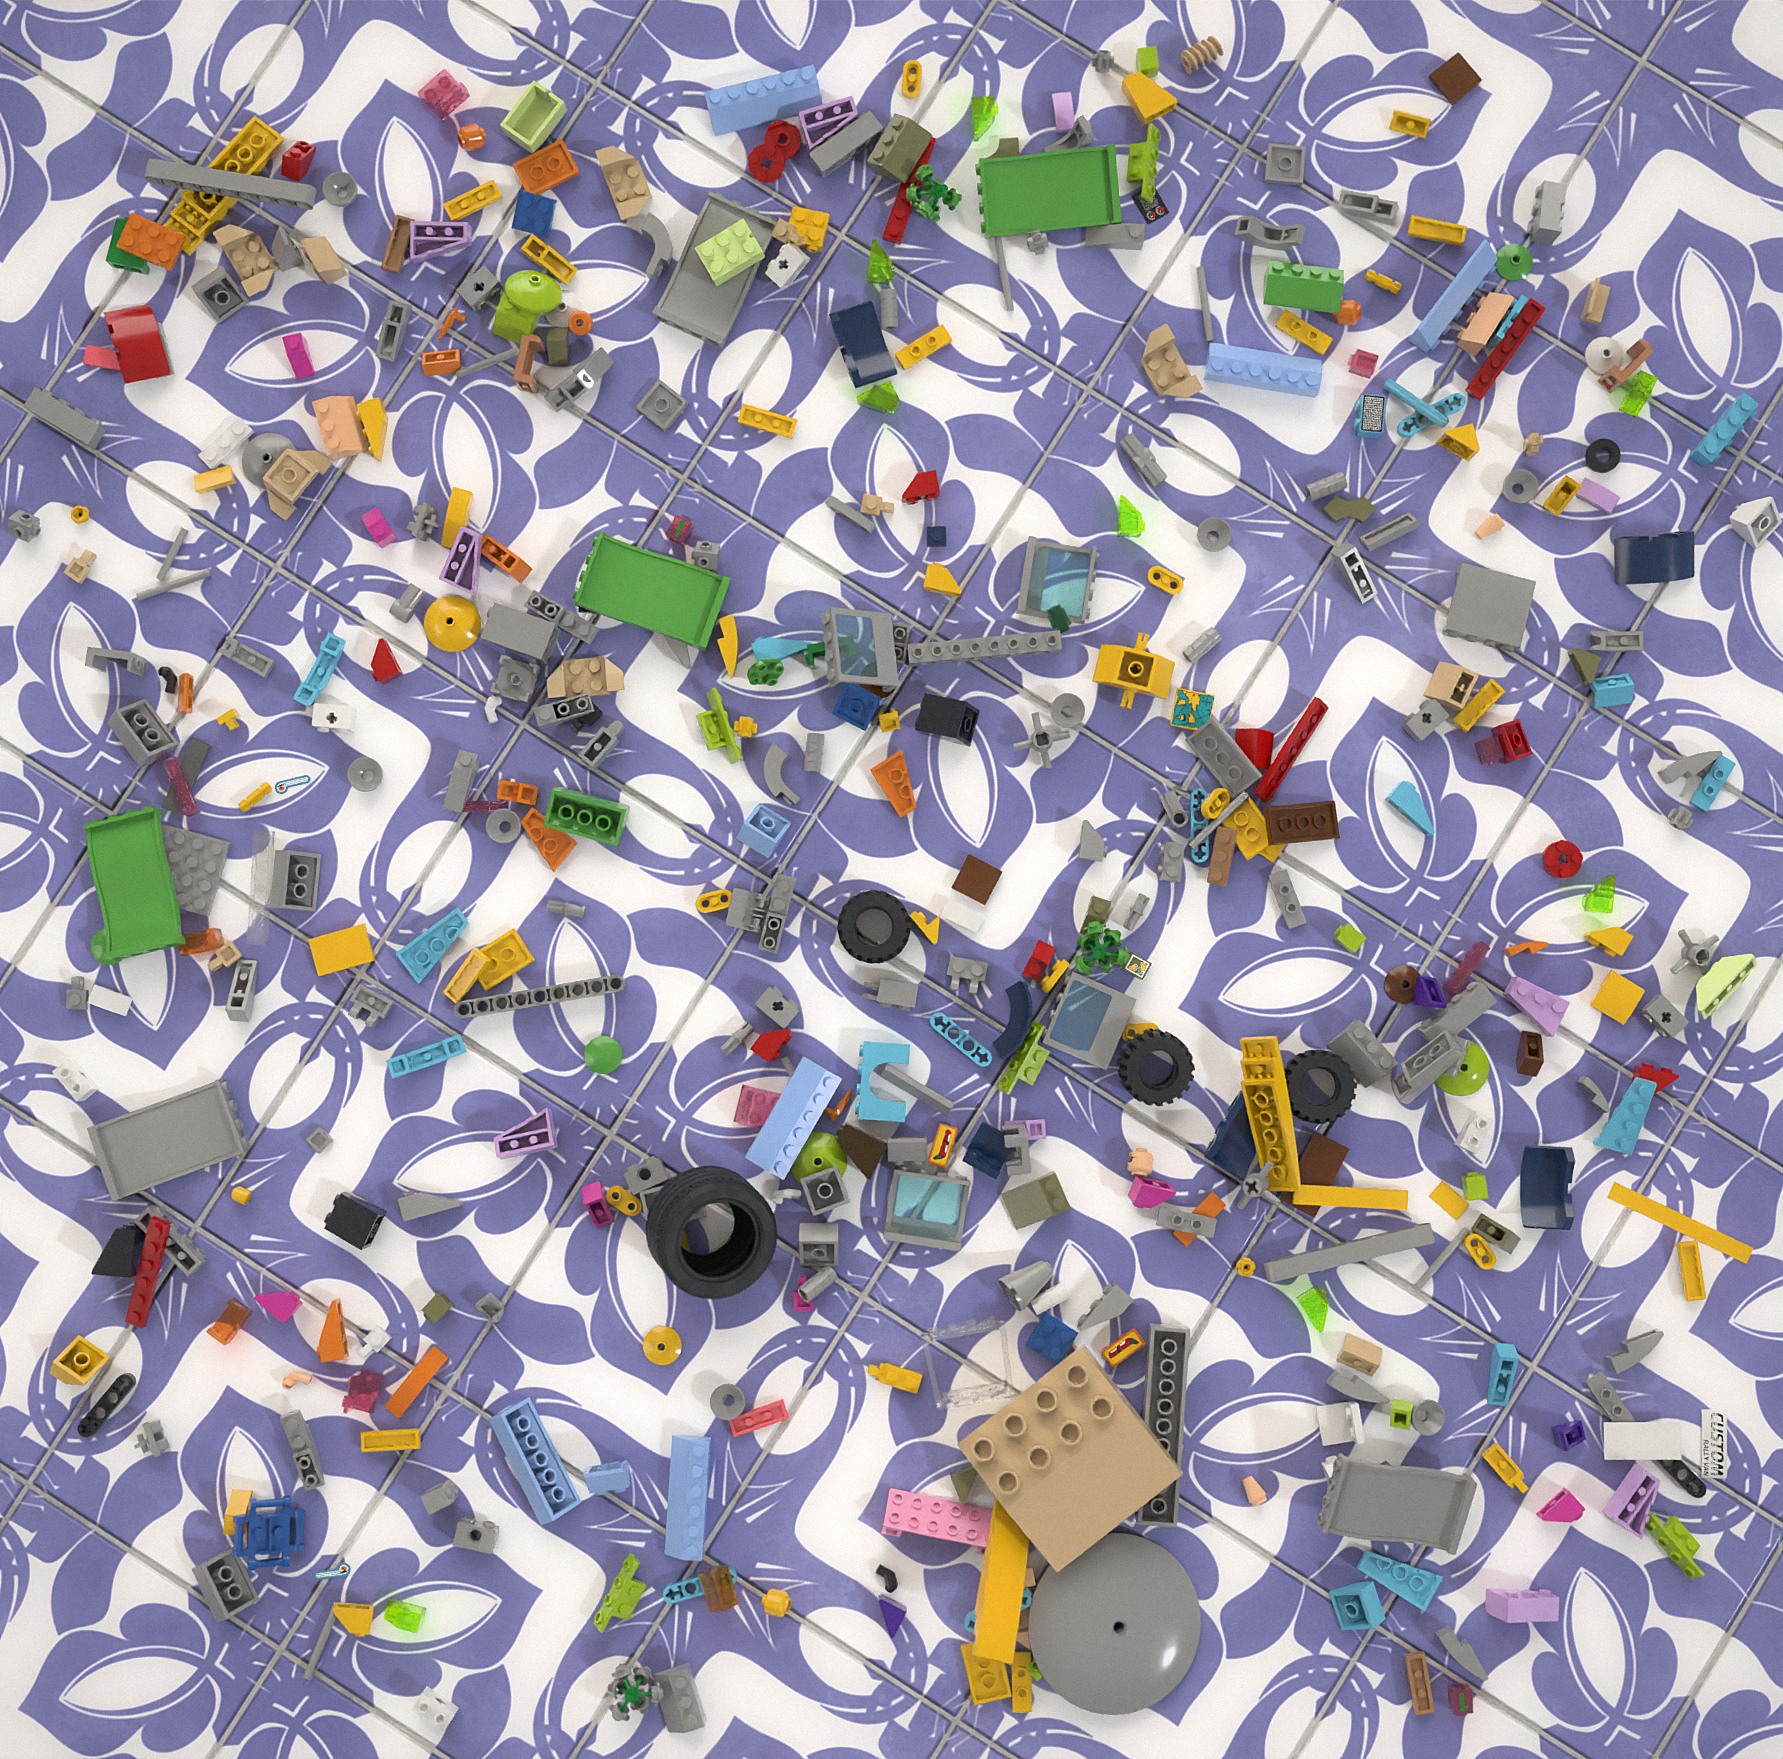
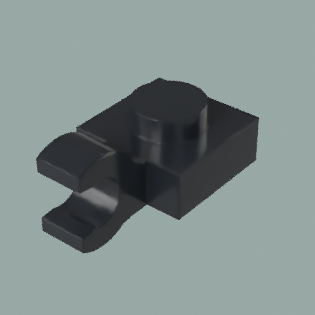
[570,702,603,732]

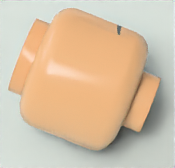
[1127,1148,1154,1177]

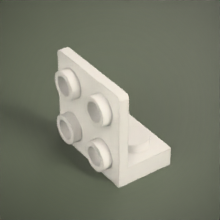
[1316,1400,1365,1446]

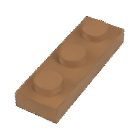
[1207,826,1238,886]
[1404,1651,1435,1716]

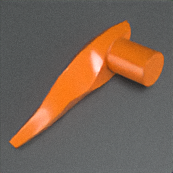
[437,308,466,340]
[823,1089,853,1121]

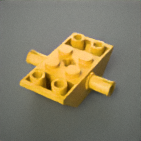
[1092,632,1175,709]

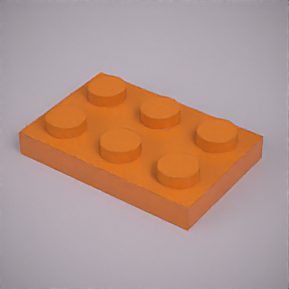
[512,139,580,195]
[116,212,187,272]

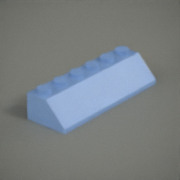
[704,65,823,136]
[1408,239,1498,353]
[1203,342,1322,398]
[745,1056,842,1180]
[488,1397,581,1525]
[665,1435,711,1561]

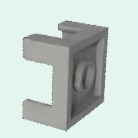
[490,654,541,705]
[1002,1124,1031,1176]

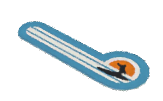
[275,775,311,794]
[313,1563,351,1580]

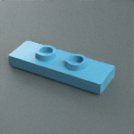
[1688,755,1736,812]

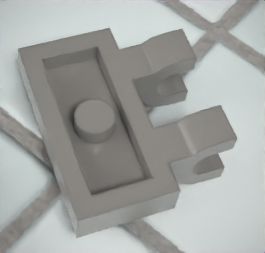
[947,956,988,995]
[348,983,394,1028]

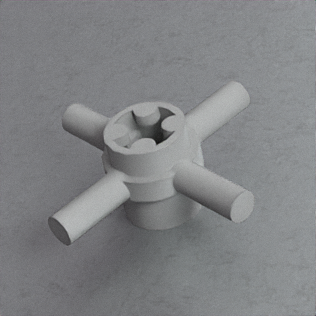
[1013,712,1070,769]
[1670,929,1720,976]
[1237,1161,1281,1209]

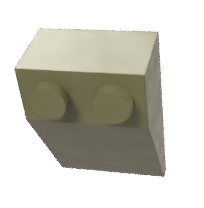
[1001,1171,1071,1230]

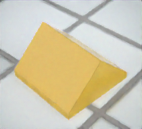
[1436,423,1480,462]

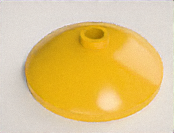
[424,595,481,652]

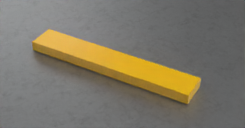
[1292,1184,1408,1210]

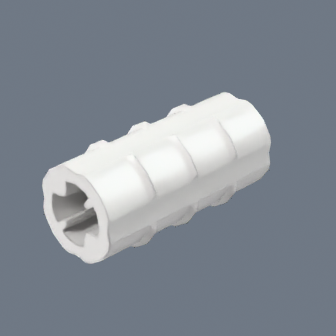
[1030,1282,1071,1315]

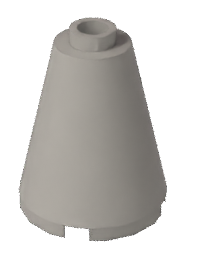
[998,1260,1053,1311]

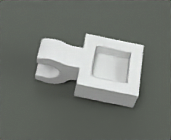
[357,1325,392,1359]

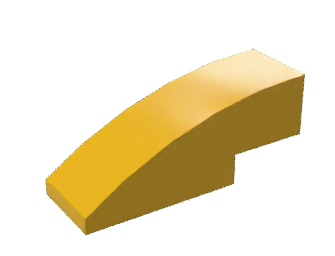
[520,233,578,285]
[441,487,474,549]
[717,615,739,679]

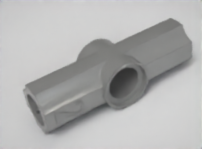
[1119,432,1168,488]

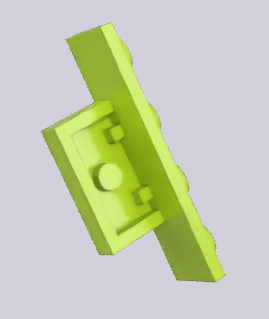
[1126,123,1161,204]
[696,687,742,764]
[997,1021,1050,1095]
[1644,1513,1705,1579]
[593,1553,647,1633]

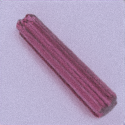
[452,801,509,813]

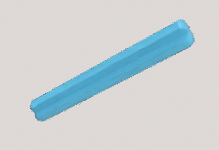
[1384,379,1449,428]

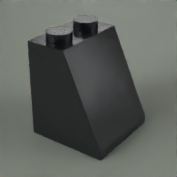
[915,693,980,747]
[324,1192,387,1250]
[91,1222,146,1278]

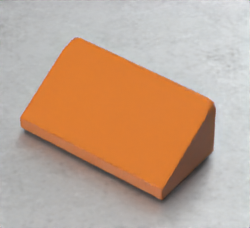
[422,349,462,376]
[178,673,194,714]

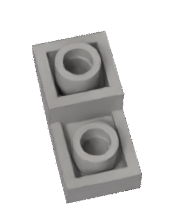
[892,622,911,663]

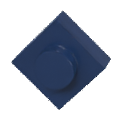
[927,526,946,547]

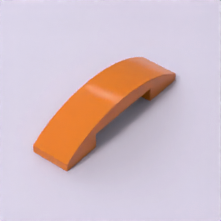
[384,1345,449,1419]

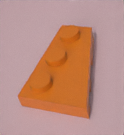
[870,749,917,818]
[521,807,578,873]

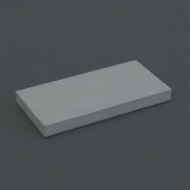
[1185,716,1262,799]

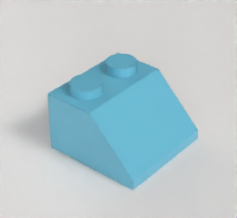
[1329,1581,1386,1630]

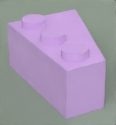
[798,96,858,154]
[410,221,472,263]
[438,526,482,595]
[1503,976,1570,1037]
[493,1107,558,1160]
[1602,1463,1661,1540]
[1485,1588,1559,1623]

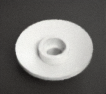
[545,291,582,328]
[1585,337,1623,374]

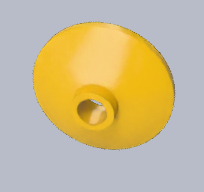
[643,1326,682,1365]

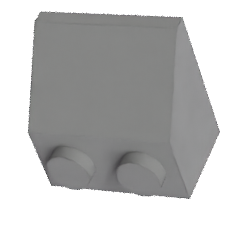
[191,265,249,323]
[888,1136,927,1165]
[800,1166,850,1216]
[799,1223,839,1266]

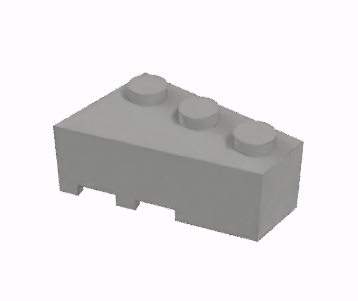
[1528,180,1567,245]

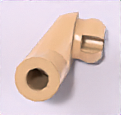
[282,1371,312,1390]

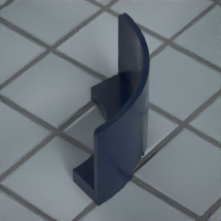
[829,300,898,389]
[1614,531,1695,585]
[992,979,1032,1059]
[1204,1090,1257,1181]
[1520,1145,1576,1230]

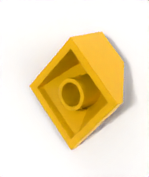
[50,1335,110,1386]

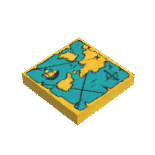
[1170,688,1215,731]

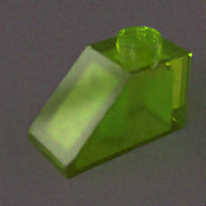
[971,96,998,142]
[867,239,895,285]
[1618,370,1658,418]
[856,380,900,414]
[1117,495,1145,538]
[1582,875,1616,914]
[1296,1285,1329,1333]
[383,1598,427,1634]

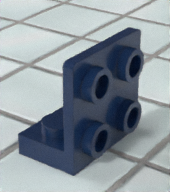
[962,1122,1013,1179]

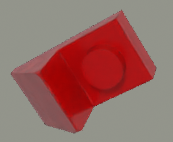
[1022,940,1056,982]

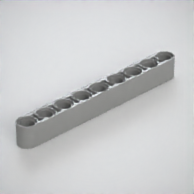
[144,159,317,210]
[454,975,626,1018]
[1263,1223,1435,1282]

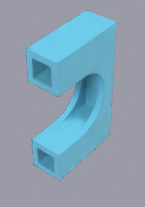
[855,1041,910,1122]

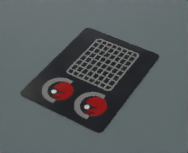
[1132,188,1169,225]

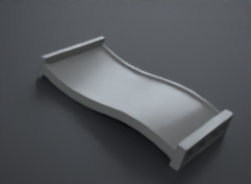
[652,192,777,349]
[87,1079,250,1201]
[1317,1453,1478,1555]

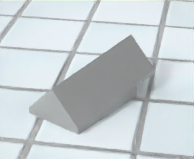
[1390,1029,1465,1105]

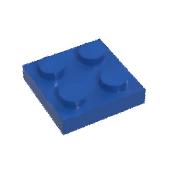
[511,190,557,238]
[832,683,881,731]
[1025,1311,1078,1365]

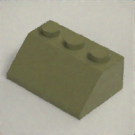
[867,113,933,184]

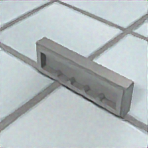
[1359,513,1420,552]
[1268,869,1307,930]
[1156,1206,1217,1238]
[1585,1371,1635,1422]

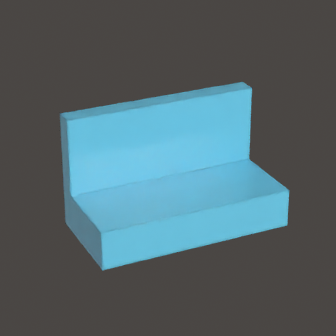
[1590,673,1634,709]

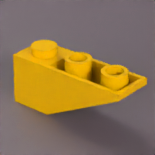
[356,397,389,462]

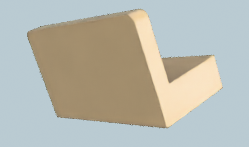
[1580,277,1610,325]
[1336,1333,1383,1377]

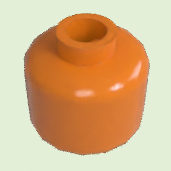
[457,123,487,152]
[1333,300,1362,325]
[568,310,593,336]

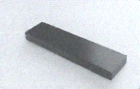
[161,737,212,815]

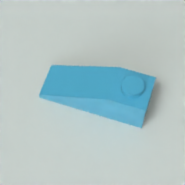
[751,636,812,661]
[1385,780,1435,837]
[1487,1343,1519,1406]

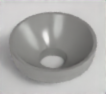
[323,171,358,207]
[1502,469,1538,504]
[1197,517,1232,552]
[1050,693,1085,728]
[348,757,383,792]
[486,809,521,844]
[710,1384,745,1420]
[1411,1399,1445,1436]

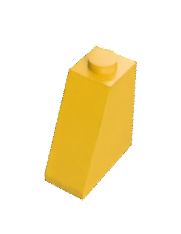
[1121,71,1178,126]

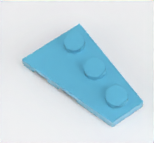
[1486,295,1528,350]

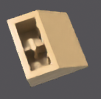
[300,236,348,285]
[1423,661,1479,712]

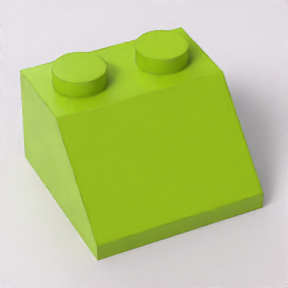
[492,293,542,345]

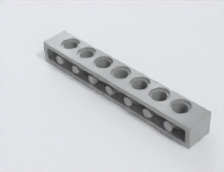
[907,630,1062,667]

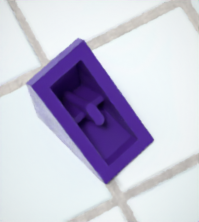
[1414,975,1447,1009]
[1551,1420,1586,1451]
[878,1594,907,1638]

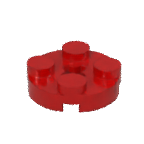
[764,121,802,160]
[748,144,786,183]
[1542,840,1583,879]

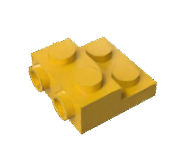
[788,206,830,253]

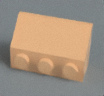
[1456,292,1514,356]
[312,396,369,461]

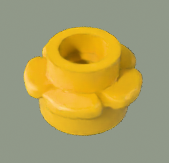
[71,506,90,524]
[1236,1257,1255,1277]

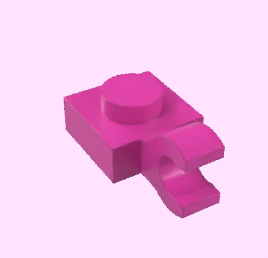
[793,1275,813,1311]

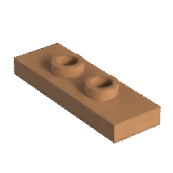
[381,215,415,275]

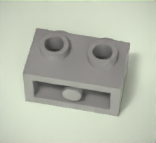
[1156,841,1185,883]

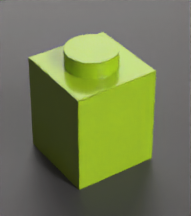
[1136,46,1159,79]
[1333,924,1366,954]
[1461,1171,1489,1201]
[1390,1399,1413,1430]

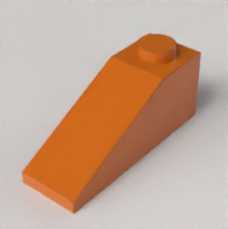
[481,534,533,583]
[317,1298,349,1363]

